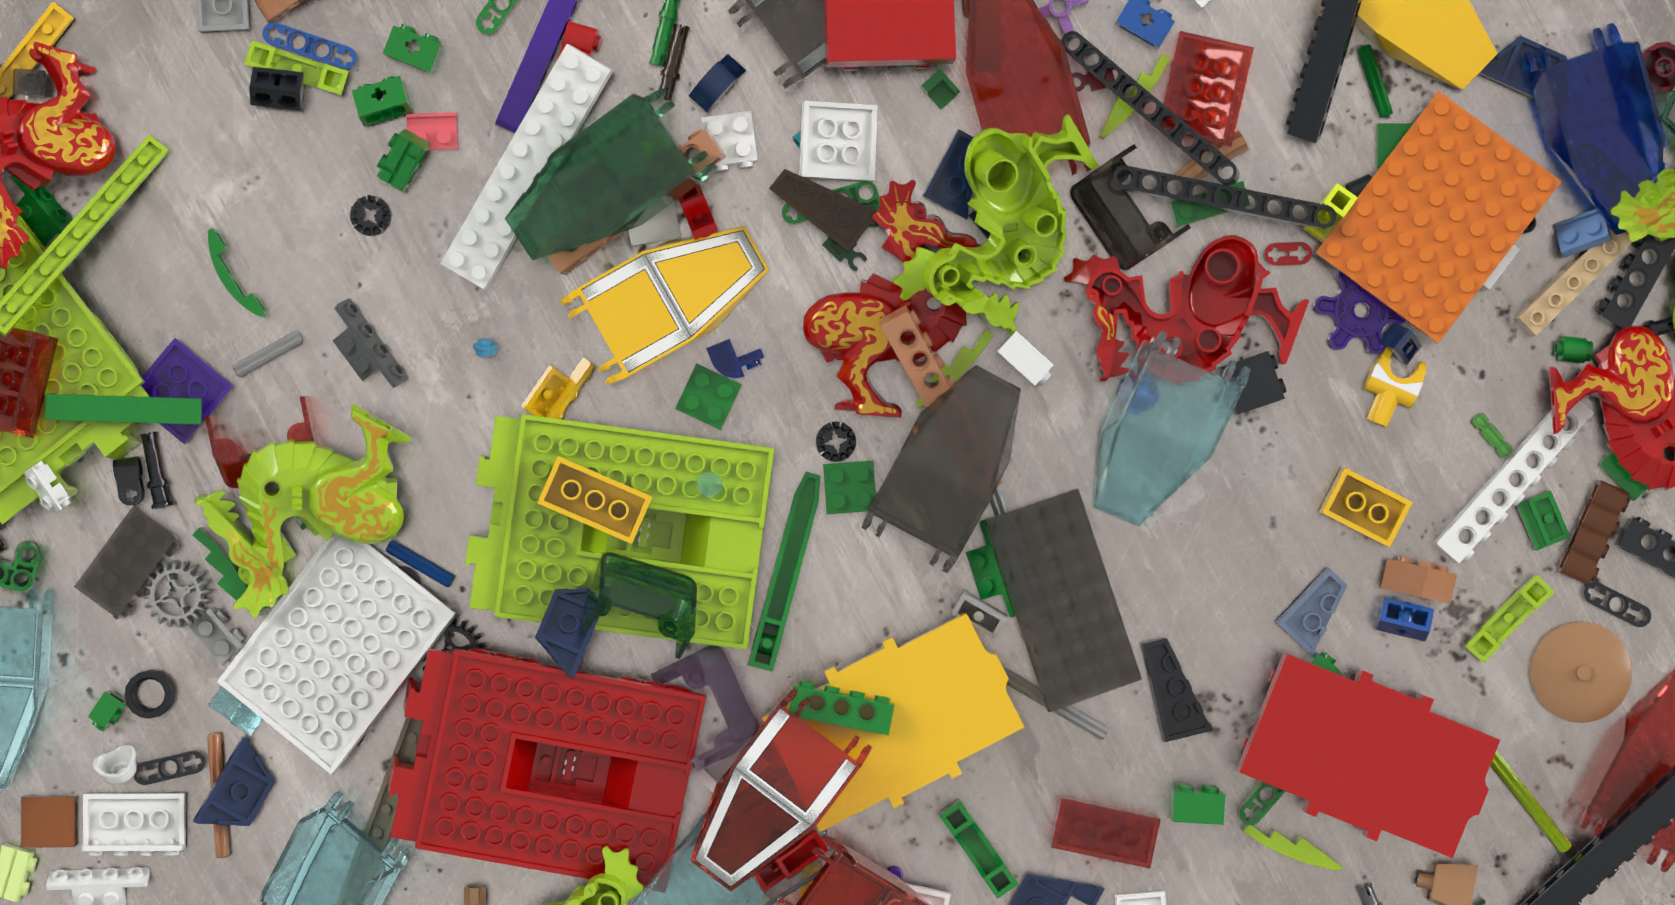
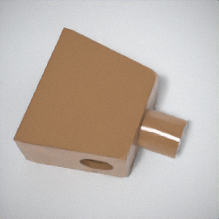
[1416,864,1478,905]

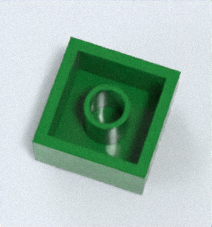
[1168,783,1225,825]

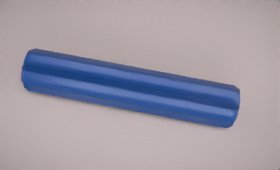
[385,540,455,587]

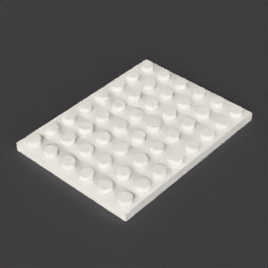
[217,533,457,775]

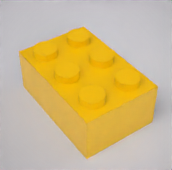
[1319,467,1413,547]

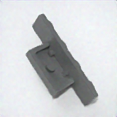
[333,298,408,388]

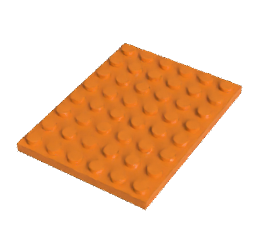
[1316,91,1562,344]

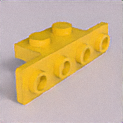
[521,358,595,419]

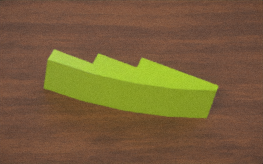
[1098,53,1171,140]
[915,329,994,408]
[1241,824,1343,871]

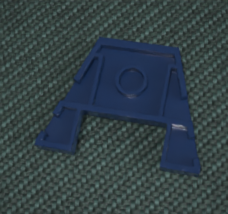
[1009,872,1105,905]

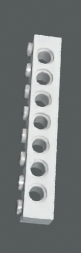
[1433,401,1594,564]

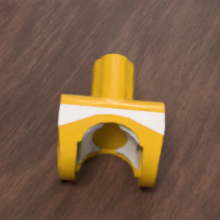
[1364,348,1427,428]

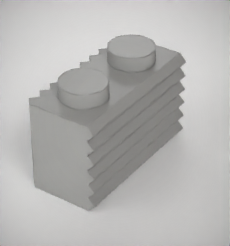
[952,590,1008,639]

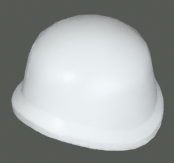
[93,745,137,784]

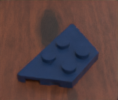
[1479,36,1569,113]
[535,586,611,679]
[193,736,275,826]

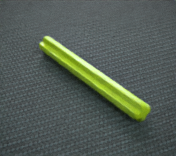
[1490,751,1572,853]

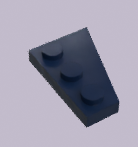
[922,129,973,220]

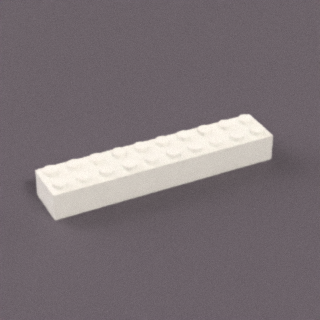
[440,44,614,289]

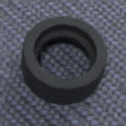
[124,670,175,719]

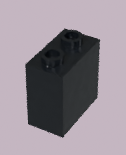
[1218,351,1287,415]

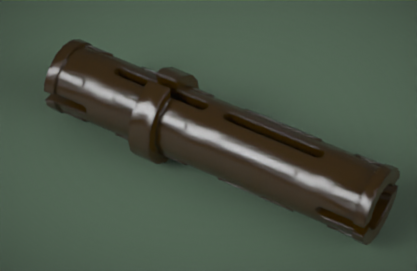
[656,23,690,101]

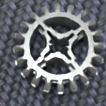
[143,560,212,628]

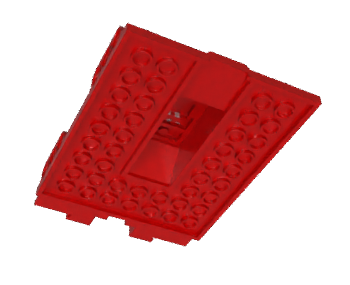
[388,648,706,893]

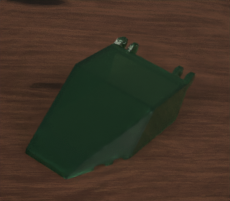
[505,88,717,261]

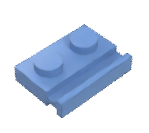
[1555,207,1612,258]

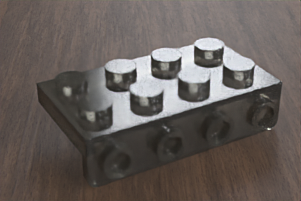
[74,505,180,620]

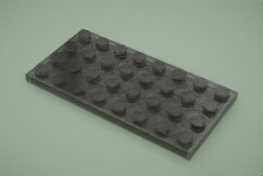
[984,488,1142,712]

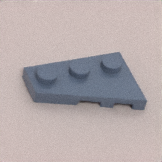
[1276,567,1347,657]

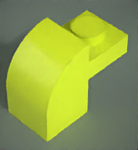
[1303,183,1358,243]

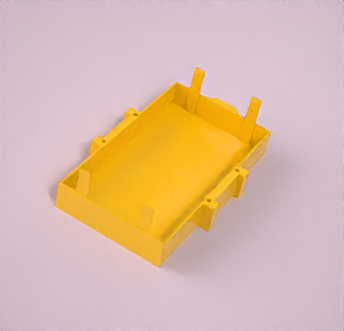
[762,612,1024,832]

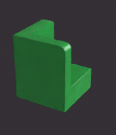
[921,69,960,109]

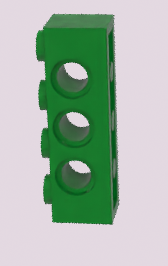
[788,680,894,735]

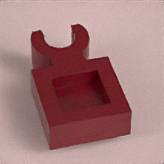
[1069,64,1115,92]

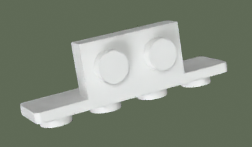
[46,867,150,905]

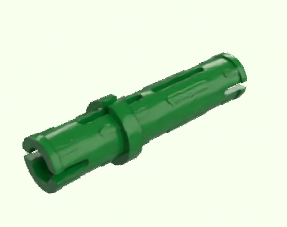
[648,0,680,67]

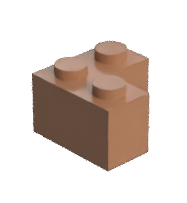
[1381,556,1457,604]

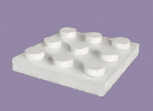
[799,101,878,181]

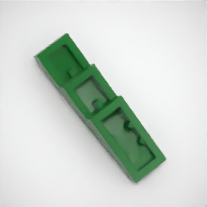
[192,527,262,616]

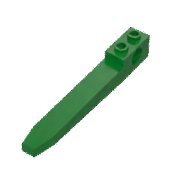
[747,472,820,672]

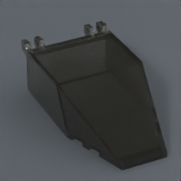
[861,365,1021,573]

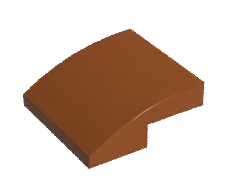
[21,796,75,848]

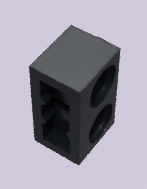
[249,67,304,111]

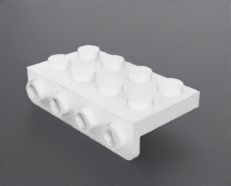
[81,793,186,856]

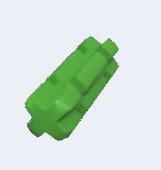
[1472,413,1513,458]

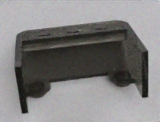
[1070,144,1191,270]

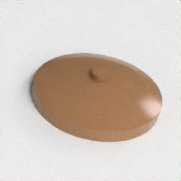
[1529,622,1632,723]

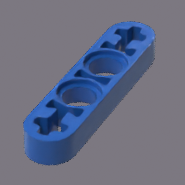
[262,22,358,70]

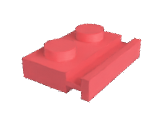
[406,112,459,151]

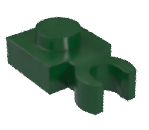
[822,237,867,271]

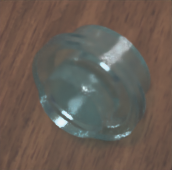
[697,472,722,497]

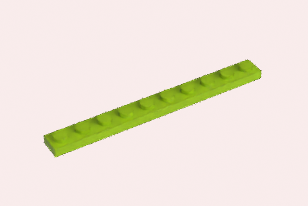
[0,135,169,337]

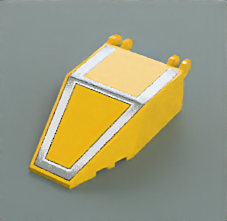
[560,226,769,385]

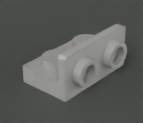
[189,607,245,665]

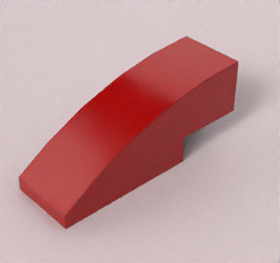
[750,829,829,892]

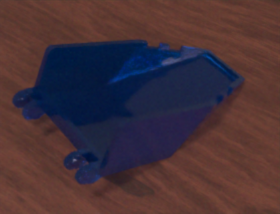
[1523,23,1666,235]

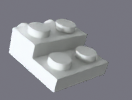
[701,111,758,172]

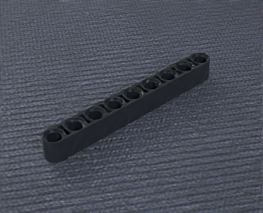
[1061,31,1240,186]
[1112,166,1337,229]

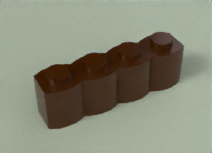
[1557,480,1630,585]

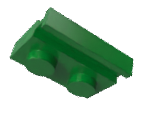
[1516,490,1570,551]

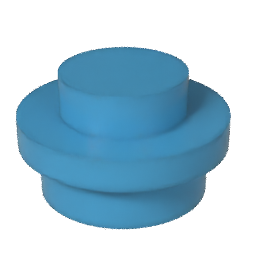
[473,338,498,356]

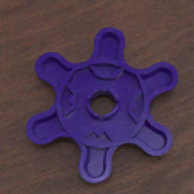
[1315,271,1406,354]

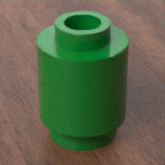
[1554,336,1593,363]

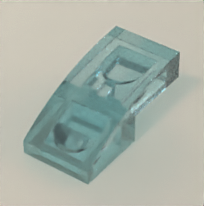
[208,686,262,736]

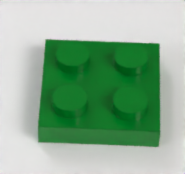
[675,363,742,430]
[823,460,877,514]

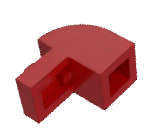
[676,183,718,240]

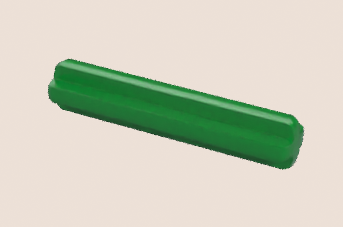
[1357,44,1393,117]

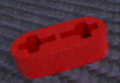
[1263,242,1312,266]

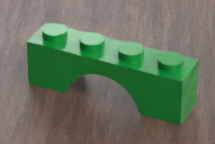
[938,799,1018,899]

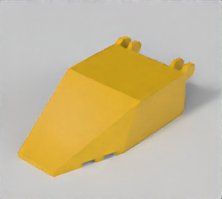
[1355,0,1498,90]

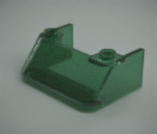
[584,552,697,659]

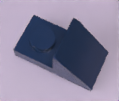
[1379,323,1422,366]

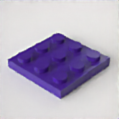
[141,338,234,444]

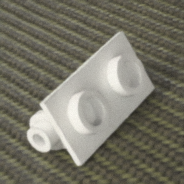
[24,461,71,515]

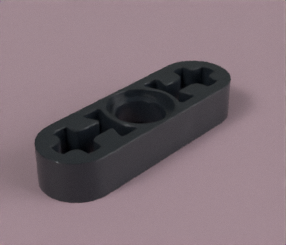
[1581,581,1651,627]
[133,750,207,785]

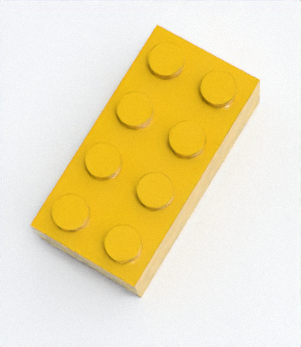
[537,456,652,544]

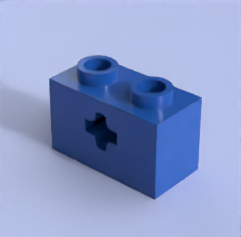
[1115,0,1175,50]
[1376,597,1434,642]

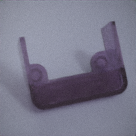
[651,645,758,771]

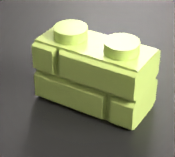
[0,843,37,902]

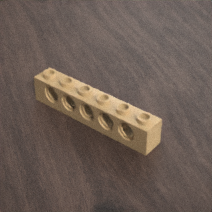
[1514,217,1632,337]

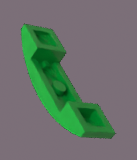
[208,228,268,318]

